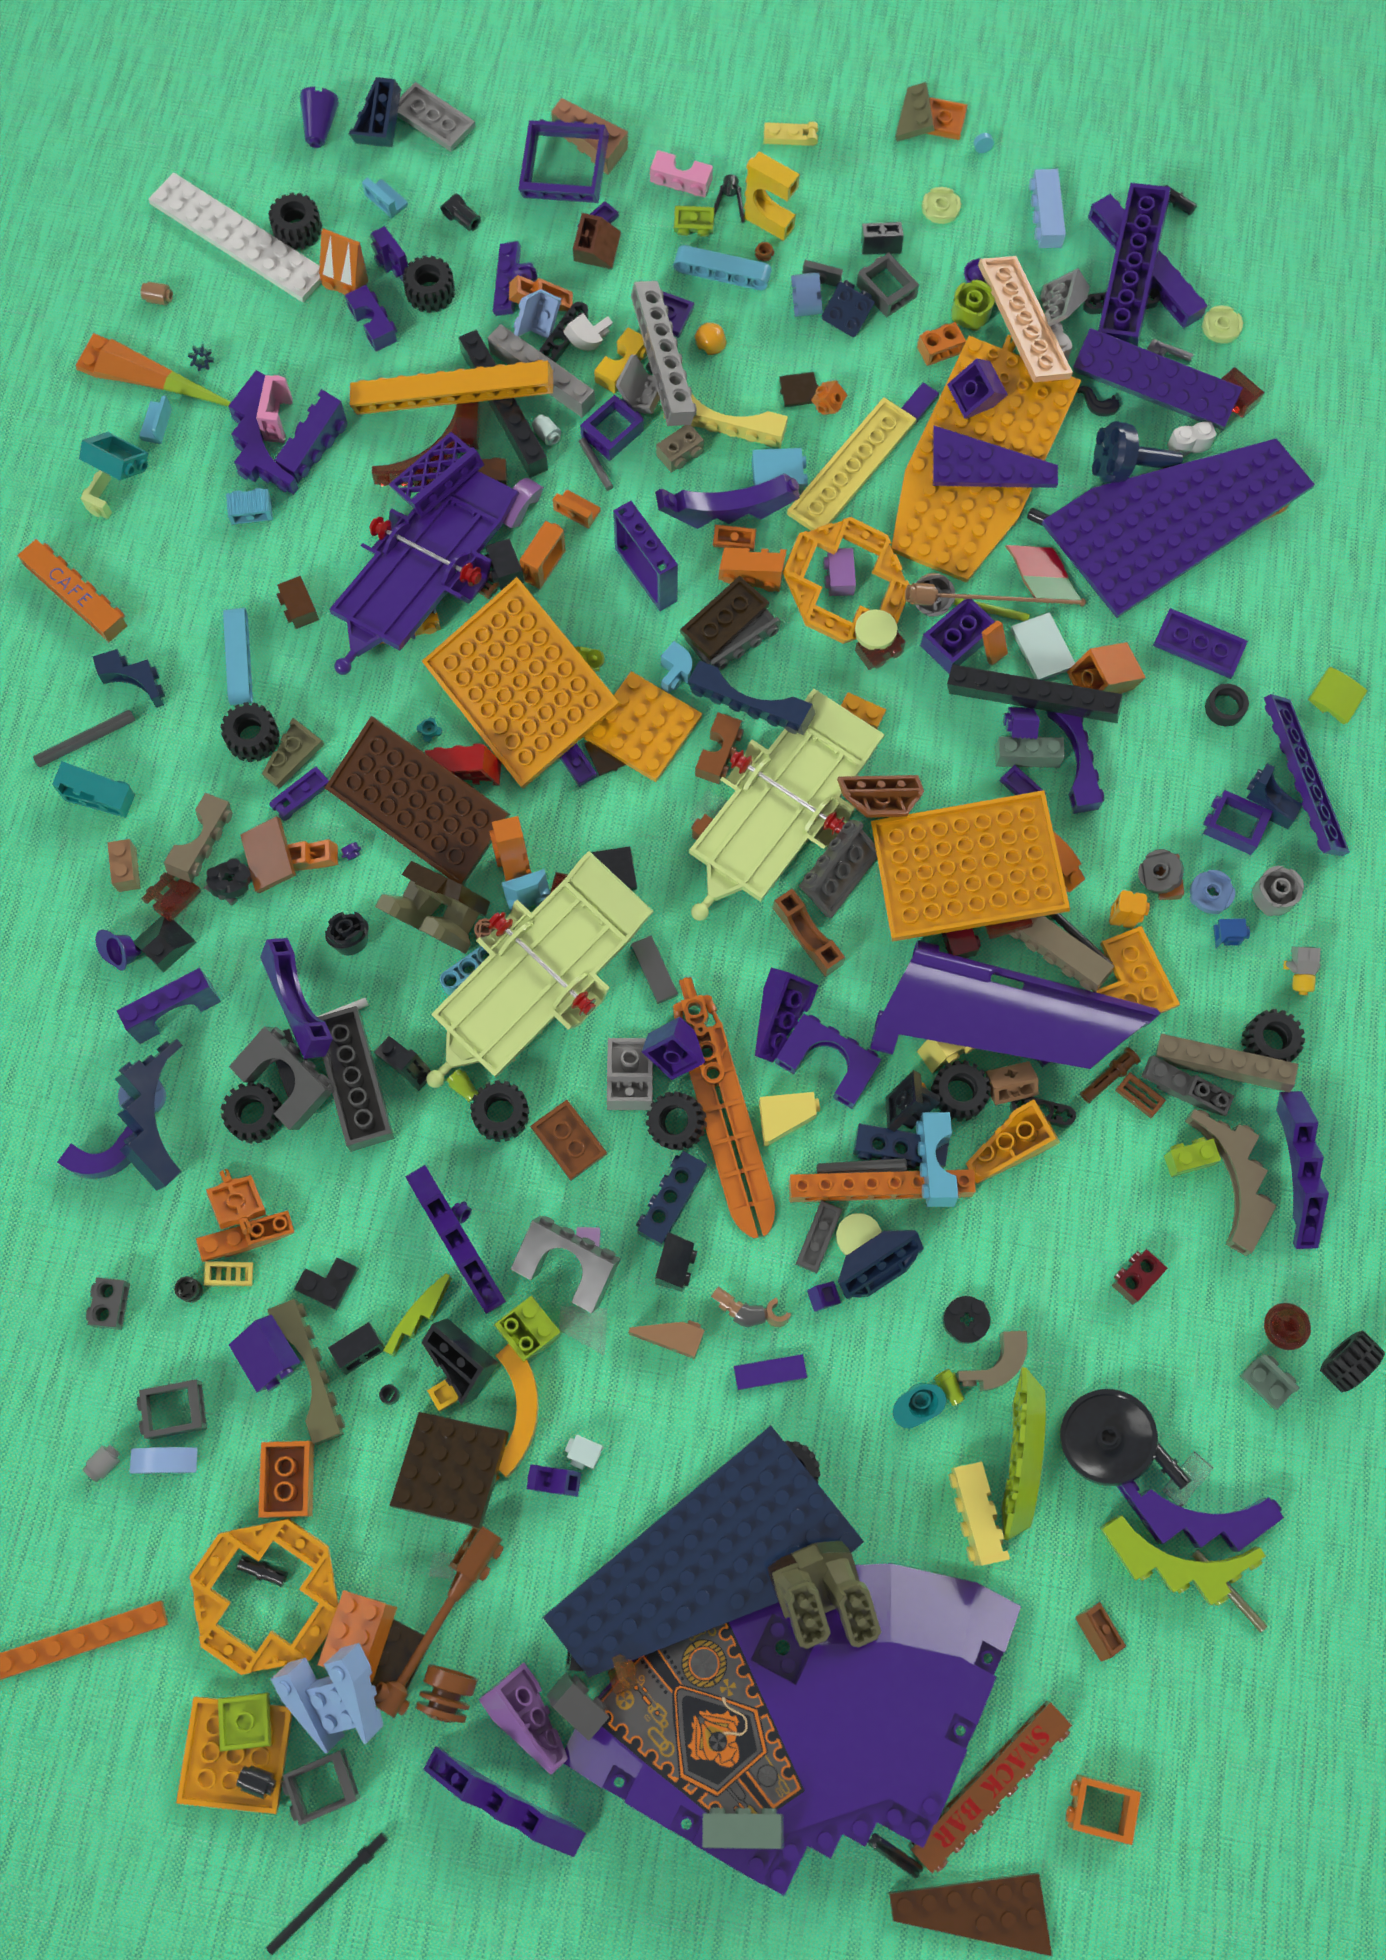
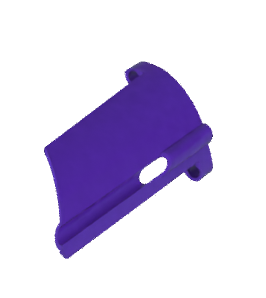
[870,940,1161,1069]

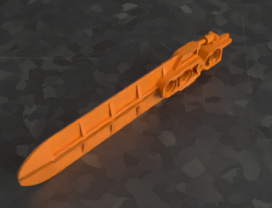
[673,977,775,1238]

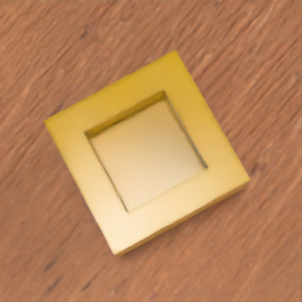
[427,1379,459,1412]

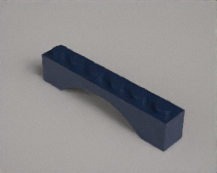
[688,660,815,735]

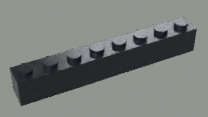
[458,329,548,478]
[947,664,1122,724]

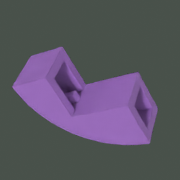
[504,478,544,528]

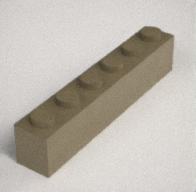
[995,916,1114,992]
[1155,1034,1298,1093]

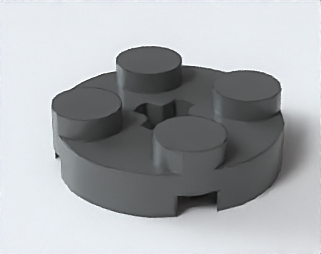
[1138,849,1184,894]

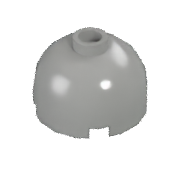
[915,573,955,616]

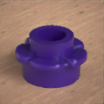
[341,842,361,861]
[452,1201,472,1224]

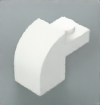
[563,313,613,351]

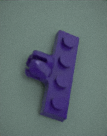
[493,241,537,316]

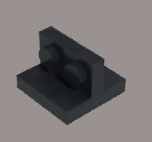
[886,1070,940,1132]

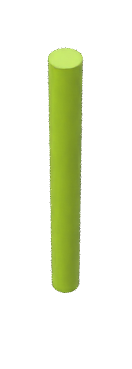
[952,598,1030,621]

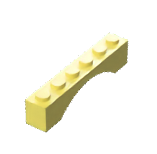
[664,394,788,448]

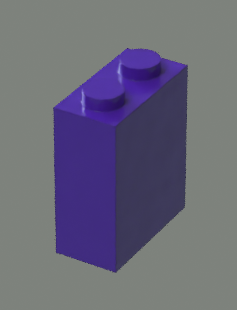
[229,1314,300,1393]

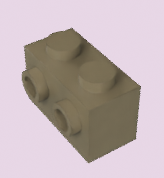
[656,425,704,473]

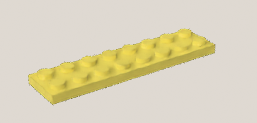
[787,397,917,531]

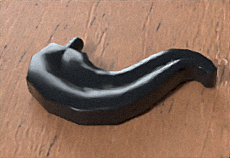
[1077,386,1120,417]

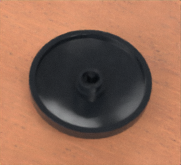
[1060,1389,1158,1486]

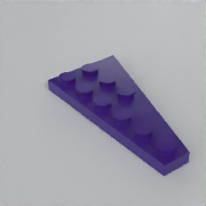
[933,426,1058,488]

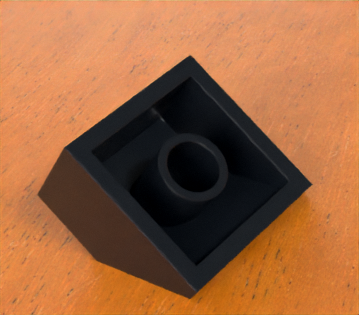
[655,1233,697,1292]

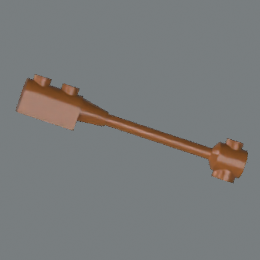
[374,1526,503,1718]

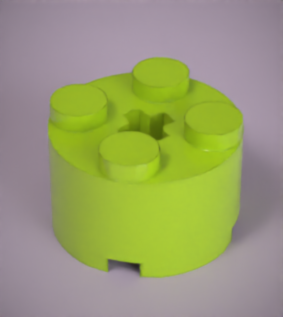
[951,280,995,331]

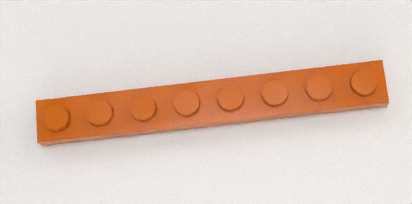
[0,1601,168,1680]

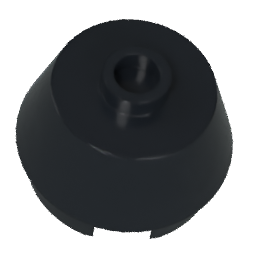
[325,912,368,956]

